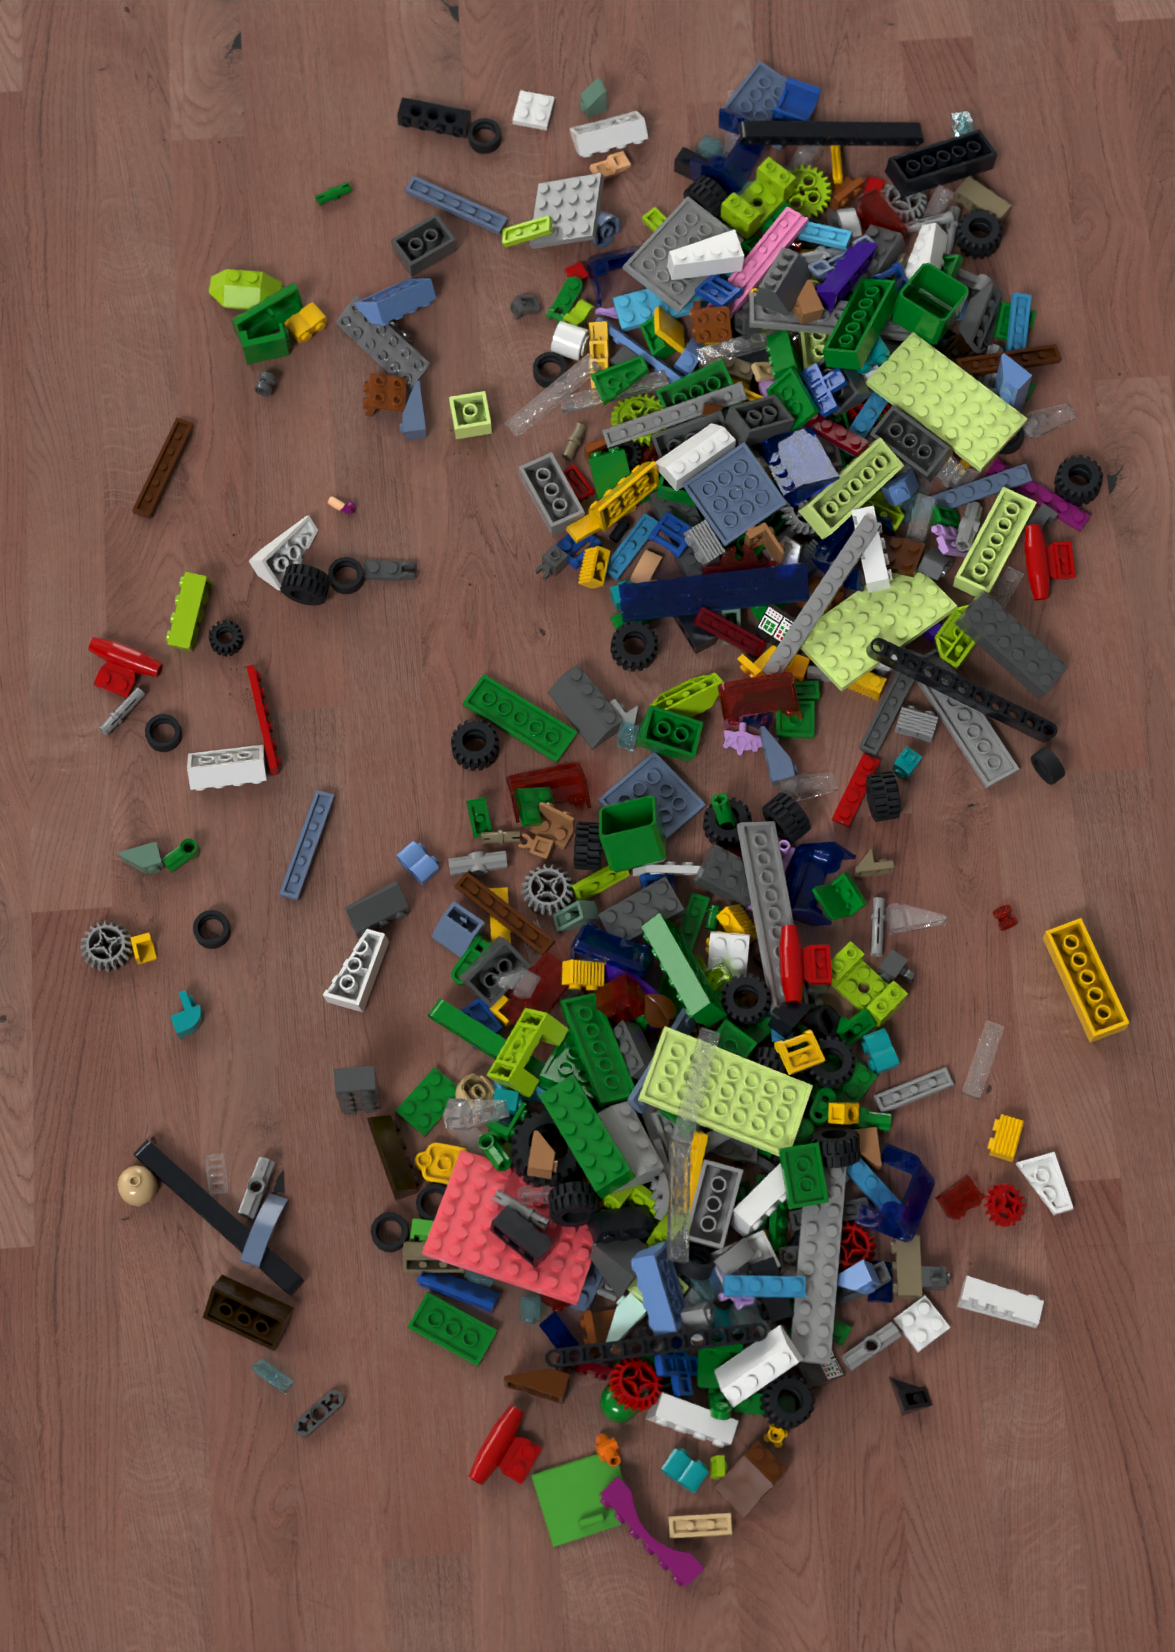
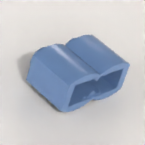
[396,840,440,886]

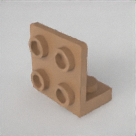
[530,802,575,850]

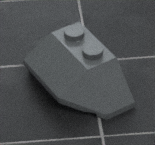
[959,283,1003,354]

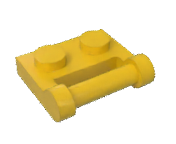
[774,1030,826,1075]

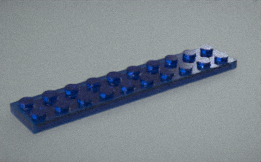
[618,562,810,622]

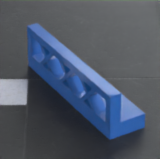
[417,1273,500,1314]

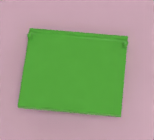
[531,1453,625,1547]

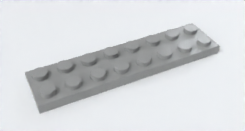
[916,648,1019,789]

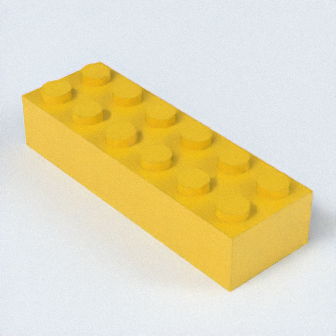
[1043,918,1129,1043]

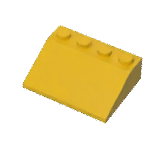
[588,461,660,532]

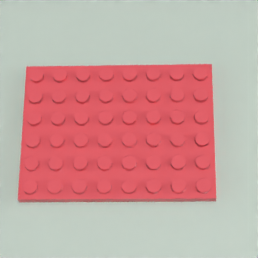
[422,1150,601,1306]

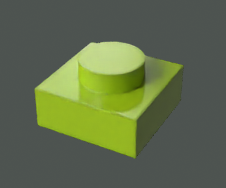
[710,1455,727,1479]

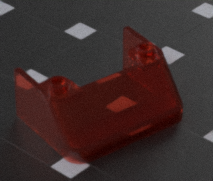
[718,672,802,731]
[506,763,592,823]

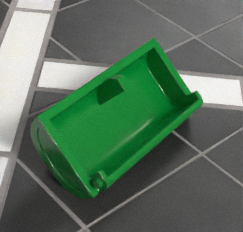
[231,283,303,342]

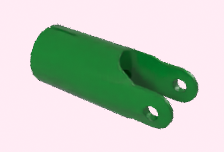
[711,793,736,829]

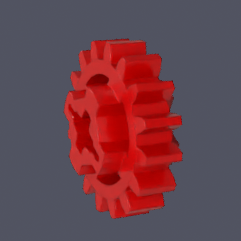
[983,1183,1026,1227]

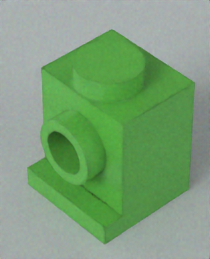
[410,1218,434,1242]

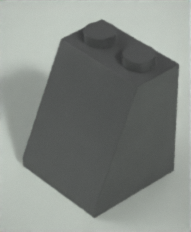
[589,1239,649,1298]

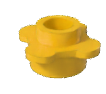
[764,1423,788,1448]

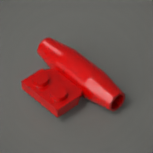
[1024,524,1076,601]
[88,637,163,698]
[779,925,832,1003]
[468,1405,542,1485]

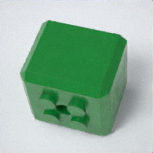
[891,263,969,345]
[599,795,667,873]

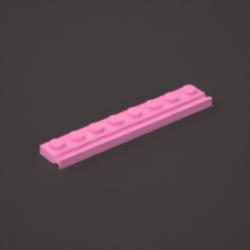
[705,207,809,320]

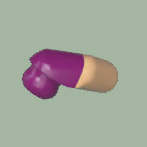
[328,496,356,515]

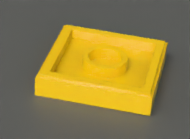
[654,306,685,352]

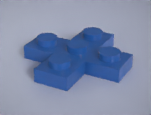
[801,363,848,418]
[654,1336,698,1397]

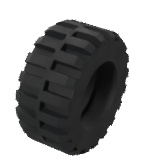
[510,1110,582,1190]

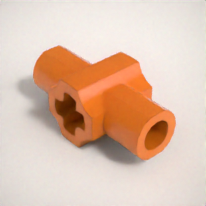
[595,1433,621,1467]

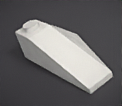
[249,515,318,590]

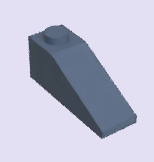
[399,381,427,440]
[759,726,797,786]

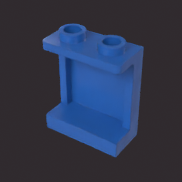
[771,77,821,121]

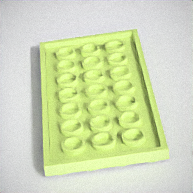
[866,332,1028,472]
[800,567,957,692]
[638,1026,813,1157]

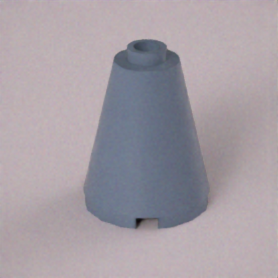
[591,210,621,248]

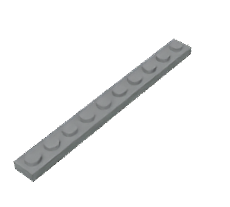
[762,515,881,682]

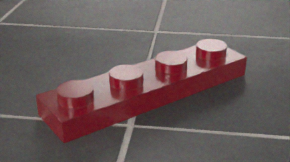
[803,413,869,457]
[693,607,766,659]

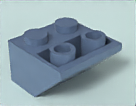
[431,901,486,958]

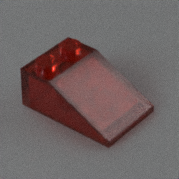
[856,189,907,242]

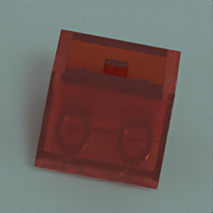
[595,973,645,1024]

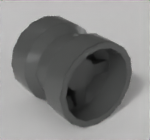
[254,372,277,397]

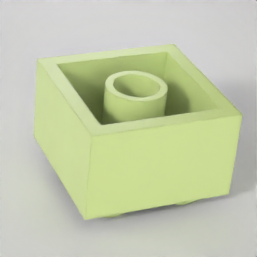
[449,391,492,439]

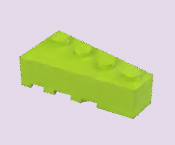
[166,572,214,652]

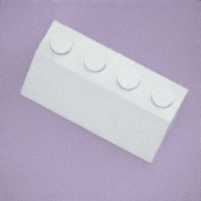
[569,111,648,157]
[655,423,736,491]
[187,745,267,791]
[714,1325,804,1407]

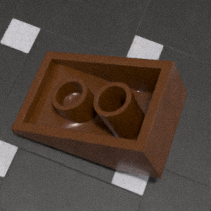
[503,1367,570,1405]
[714,1440,788,1517]

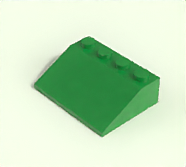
[655,358,742,426]

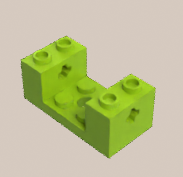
[721,157,796,239]
[831,941,908,1029]
[486,1008,569,1097]
[600,1185,688,1247]

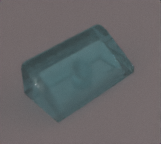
[251,1359,294,1394]

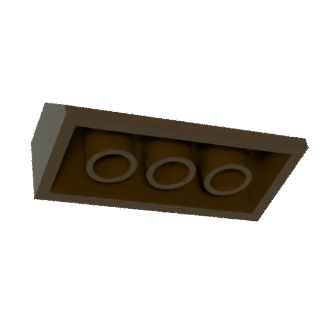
[367,1115,420,1201]
[203,1275,294,1351]

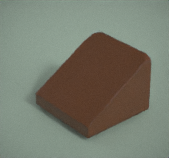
[701,402,723,417]

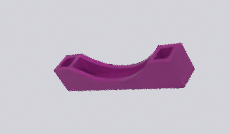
[599,1477,705,1587]

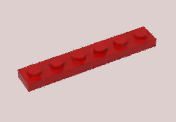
[246,665,281,776]

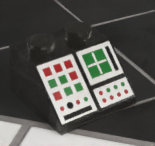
[756,603,795,647]
[795,1350,845,1391]

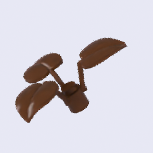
[644,994,723,1056]

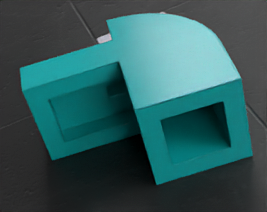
[170,990,203,1039]

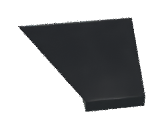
[889,1377,932,1416]

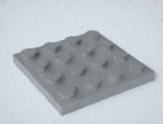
[529,173,604,249]

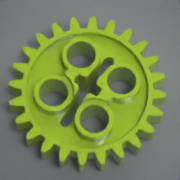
[786,164,832,219]
[611,393,669,447]

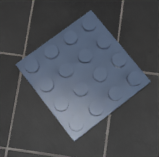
[721,61,787,151]
[682,442,787,547]
[598,752,706,841]

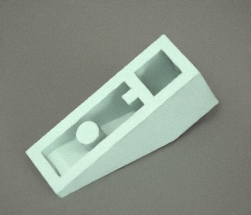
[606,1293,647,1352]

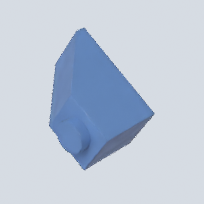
[673,337,707,376]
[881,470,919,506]
[837,1260,881,1294]

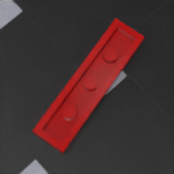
[832,753,881,828]

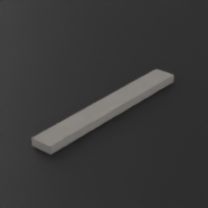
[602,382,747,448]

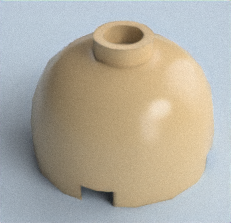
[455,1073,495,1114]
[117,1165,158,1206]

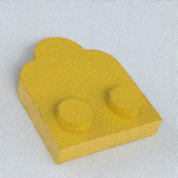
[414,1143,467,1186]

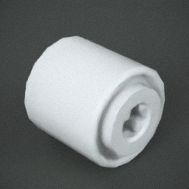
[551,321,590,361]

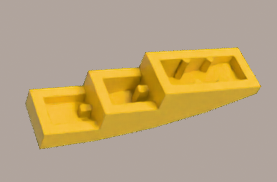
[589,321,610,396]

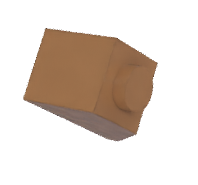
[793,279,824,324]
[853,1127,882,1171]
[527,1130,558,1179]

